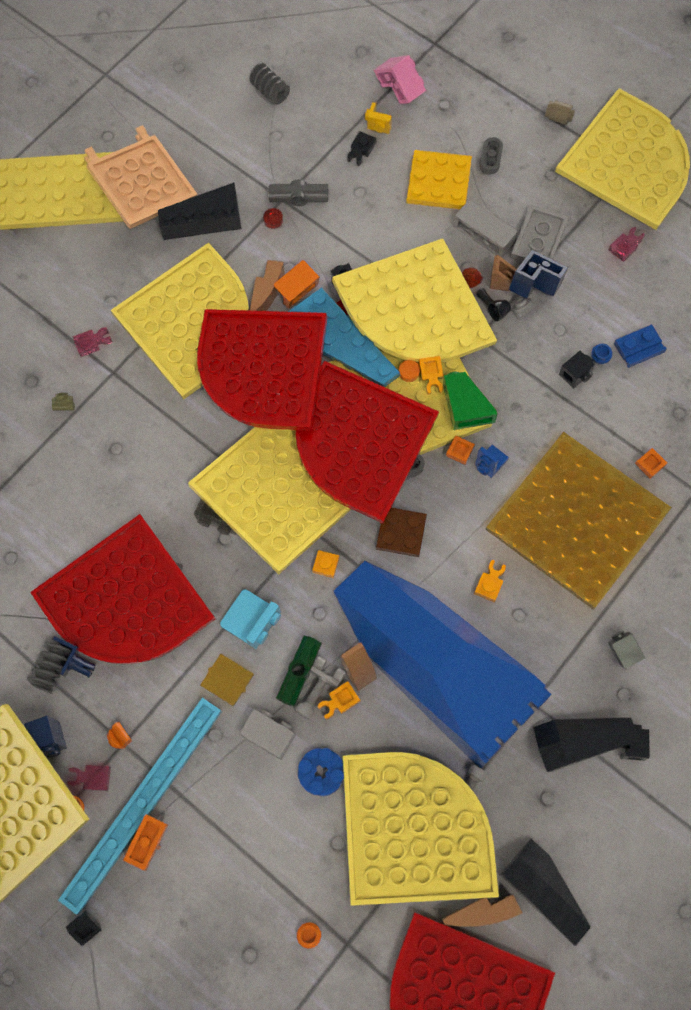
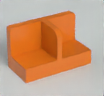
[274,260,320,309]
[123,814,168,871]

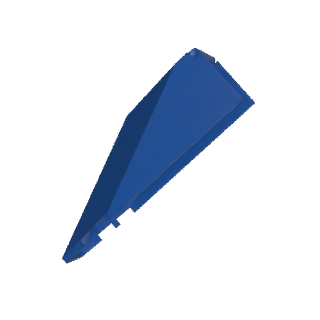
[334,561,552,768]

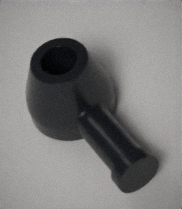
[476,288,511,321]

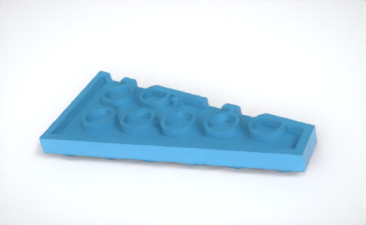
[288,288,400,387]

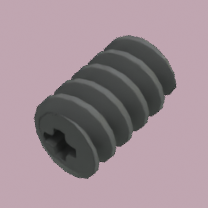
[249,62,290,105]
[27,643,72,694]

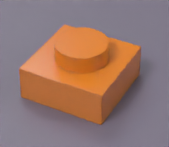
[446,435,475,465]
[635,448,667,479]

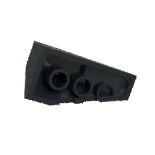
[533,717,641,772]
[500,838,591,946]

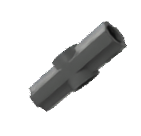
[269,179,328,207]

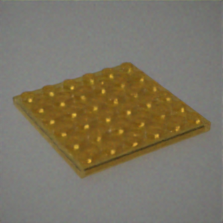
[485,432,672,610]

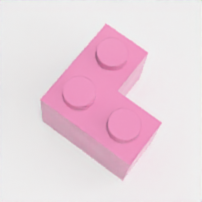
[374,55,426,104]

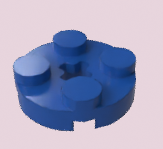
[298,748,344,797]

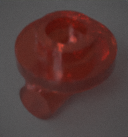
[462,267,484,288]

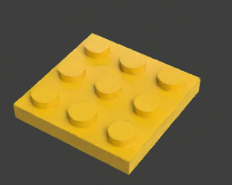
[406,150,472,209]

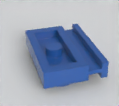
[614,324,667,368]

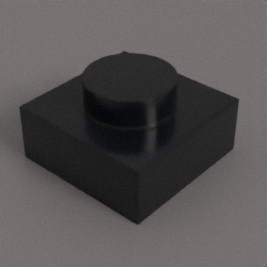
[66,911,102,946]

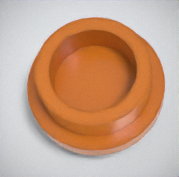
[297,922,321,949]

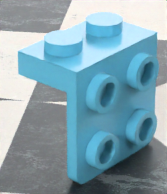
[220,590,281,649]

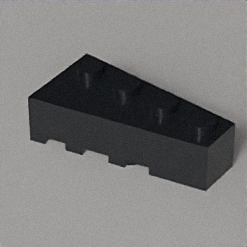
[158,182,242,240]

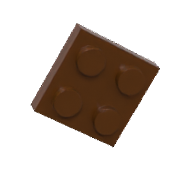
[376,508,427,557]

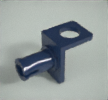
[53,636,96,678]

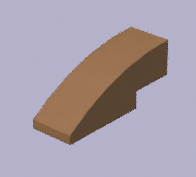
[250,260,285,311]
[341,642,377,691]
[441,894,522,927]

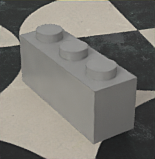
[454,199,518,257]

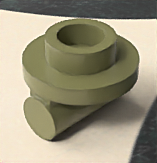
[51,392,75,411]

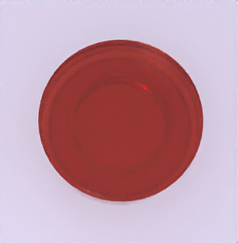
[263,208,283,229]

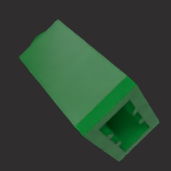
[443,371,498,430]

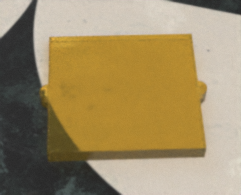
[200,654,254,707]

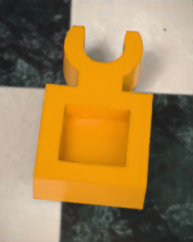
[419,356,443,395]
[474,560,506,603]
[317,681,361,720]

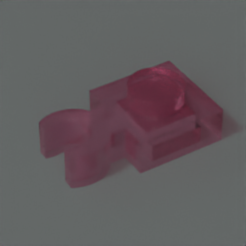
[608,227,645,262]
[73,327,112,357]
[67,765,111,791]

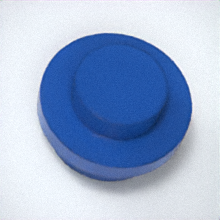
[591,343,613,364]

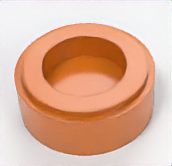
[399,360,420,382]

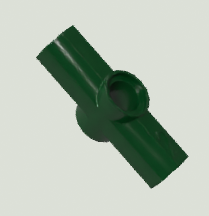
[276,635,322,707]

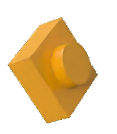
[312,550,340,578]

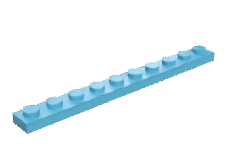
[58,698,222,915]

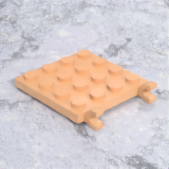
[85,125,197,229]

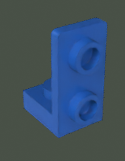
[475,444,509,478]

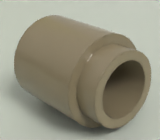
[545,100,575,125]

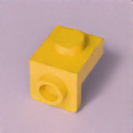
[365,102,392,134]

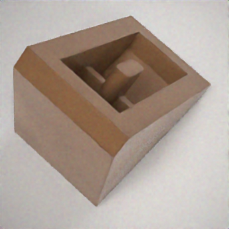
[490,255,517,291]

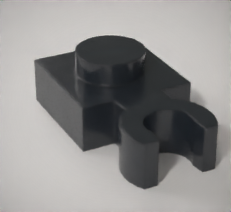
[348,131,377,166]

